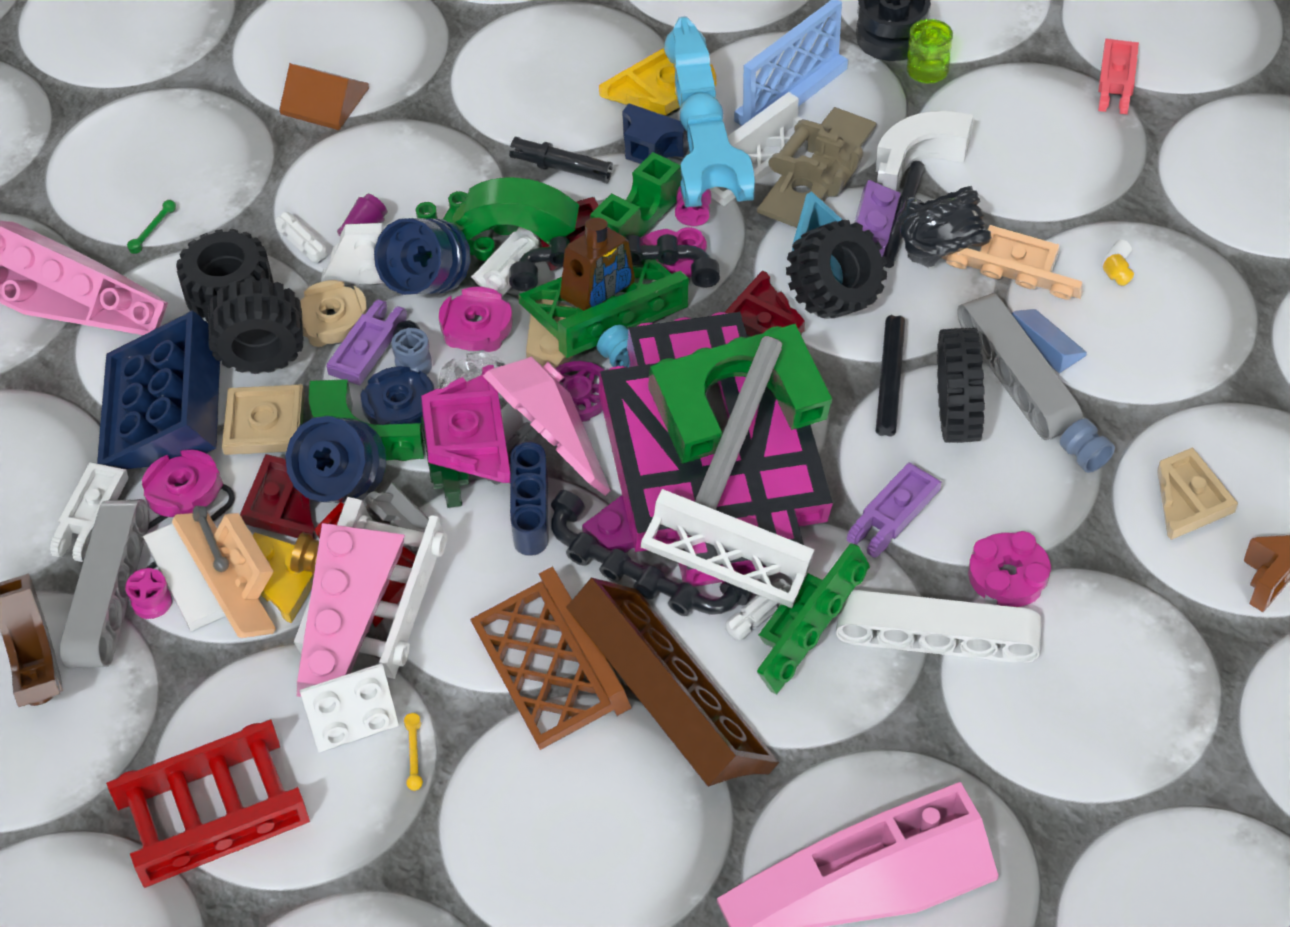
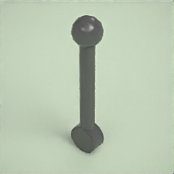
[192,506,229,572]

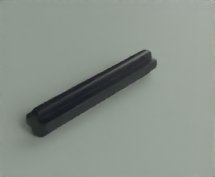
[875,314,905,437]

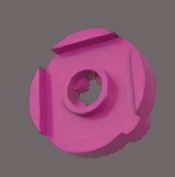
[439,287,513,352]
[142,450,223,517]
[968,531,1051,607]

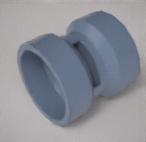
[391,328,432,375]
[1060,418,1115,473]

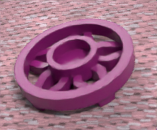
[556,361,605,422]

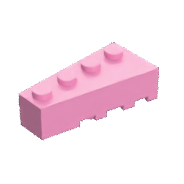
[297,523,405,697]

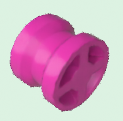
[675,186,711,226]
[125,568,172,619]

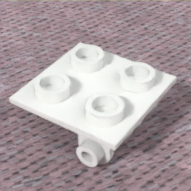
[300,663,399,753]

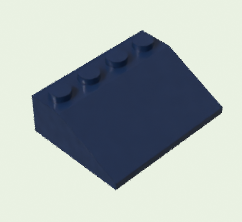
[97,310,220,469]

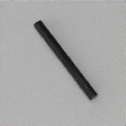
[883,161,924,268]

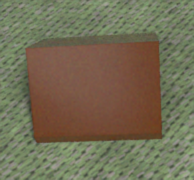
[279,63,369,130]

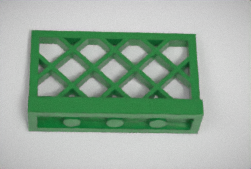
[518,260,689,358]

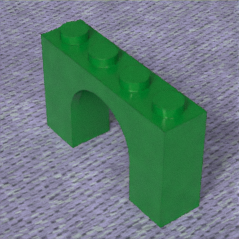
[648,324,832,464]

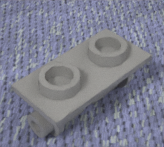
[365,483,429,555]

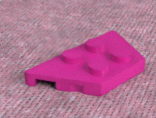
[421,365,510,483]

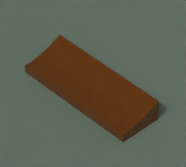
[566,577,779,787]

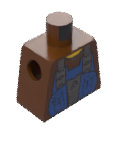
[560,218,635,311]

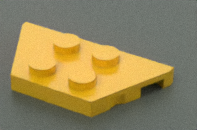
[599,48,716,116]

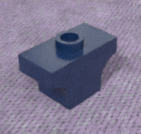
[622,103,689,164]

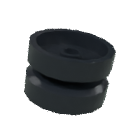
[856,0,931,61]

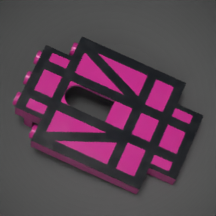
[598,312,833,587]

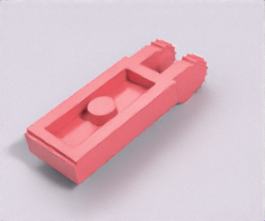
[1098,38,1139,114]

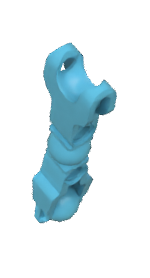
[664,16,755,207]

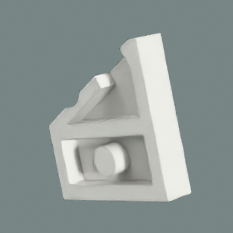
[321,223,385,285]

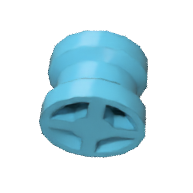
[597,325,630,367]

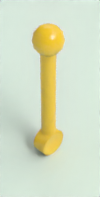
[404,713,423,791]

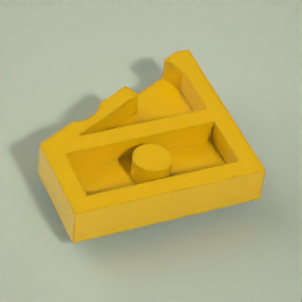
[252,532,314,623]

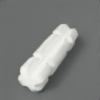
[275,212,328,263]
[726,578,792,640]

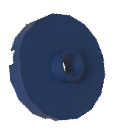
[360,366,434,425]

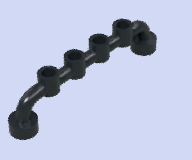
[509,234,720,291]
[551,490,754,616]

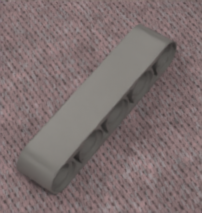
[957,293,1083,440]
[60,499,149,668]

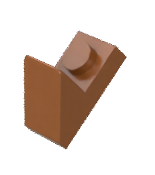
[1244,535,1290,613]

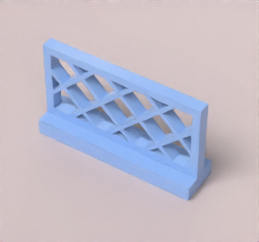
[734,0,848,126]

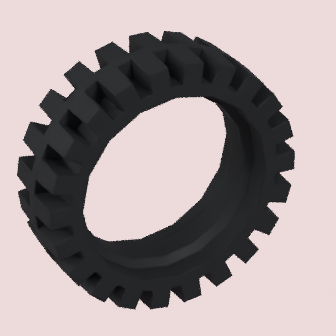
[937,328,985,443]

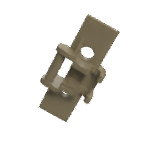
[757,107,877,228]

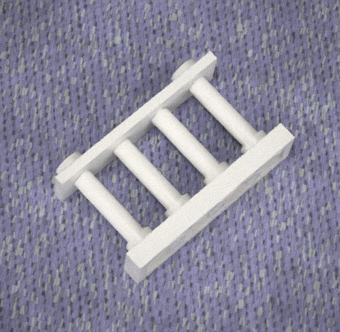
[294,497,447,679]

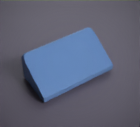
[1011,309,1087,373]

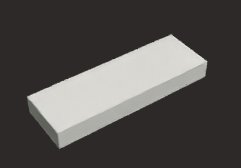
[143,524,226,632]

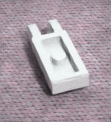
[50,462,129,562]

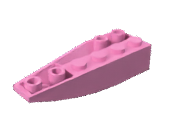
[0,221,168,335]
[717,782,998,927]

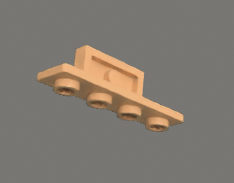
[942,225,1083,300]
[172,512,276,638]

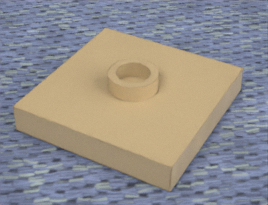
[222,384,305,455]

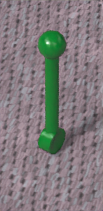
[127,200,176,254]

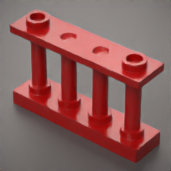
[106,719,310,888]

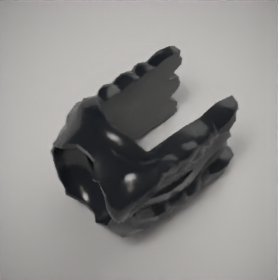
[896,186,992,268]

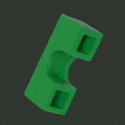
[590,152,682,238]

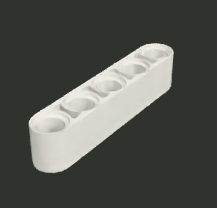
[836,590,1041,663]

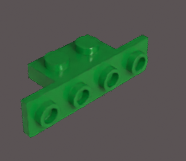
[757,543,870,695]

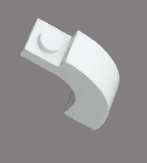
[876,111,973,192]

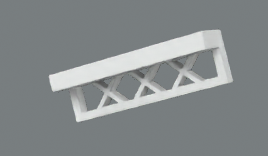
[710,92,808,206]
[641,489,814,608]

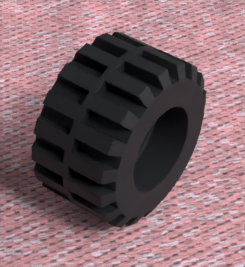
[786,220,887,319]
[176,229,274,322]
[208,278,304,374]

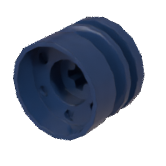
[374,218,470,295]

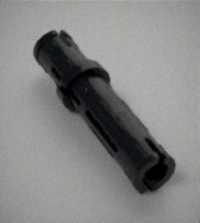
[509,136,613,184]

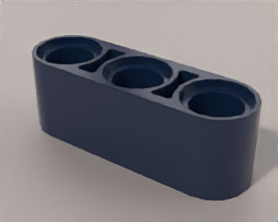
[510,442,549,556]

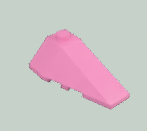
[483,357,611,496]

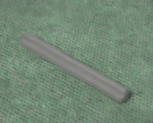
[695,336,782,510]

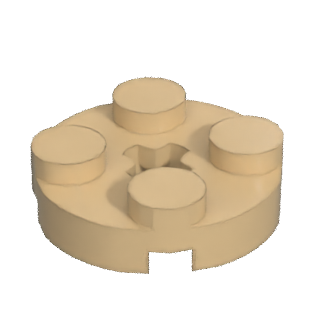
[300,280,368,347]

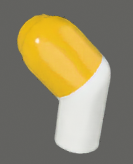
[1102,239,1134,286]

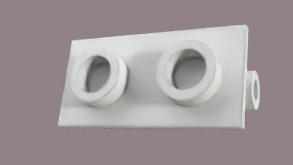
[472,232,539,297]

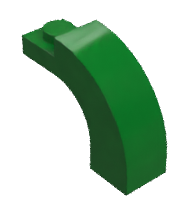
[453,177,579,245]
[309,379,425,473]

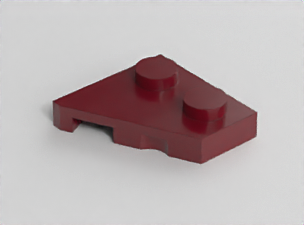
[725,270,805,337]

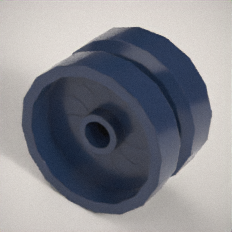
[285,416,387,503]

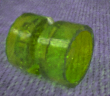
[907,19,953,83]

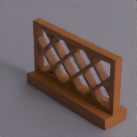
[470,566,631,750]

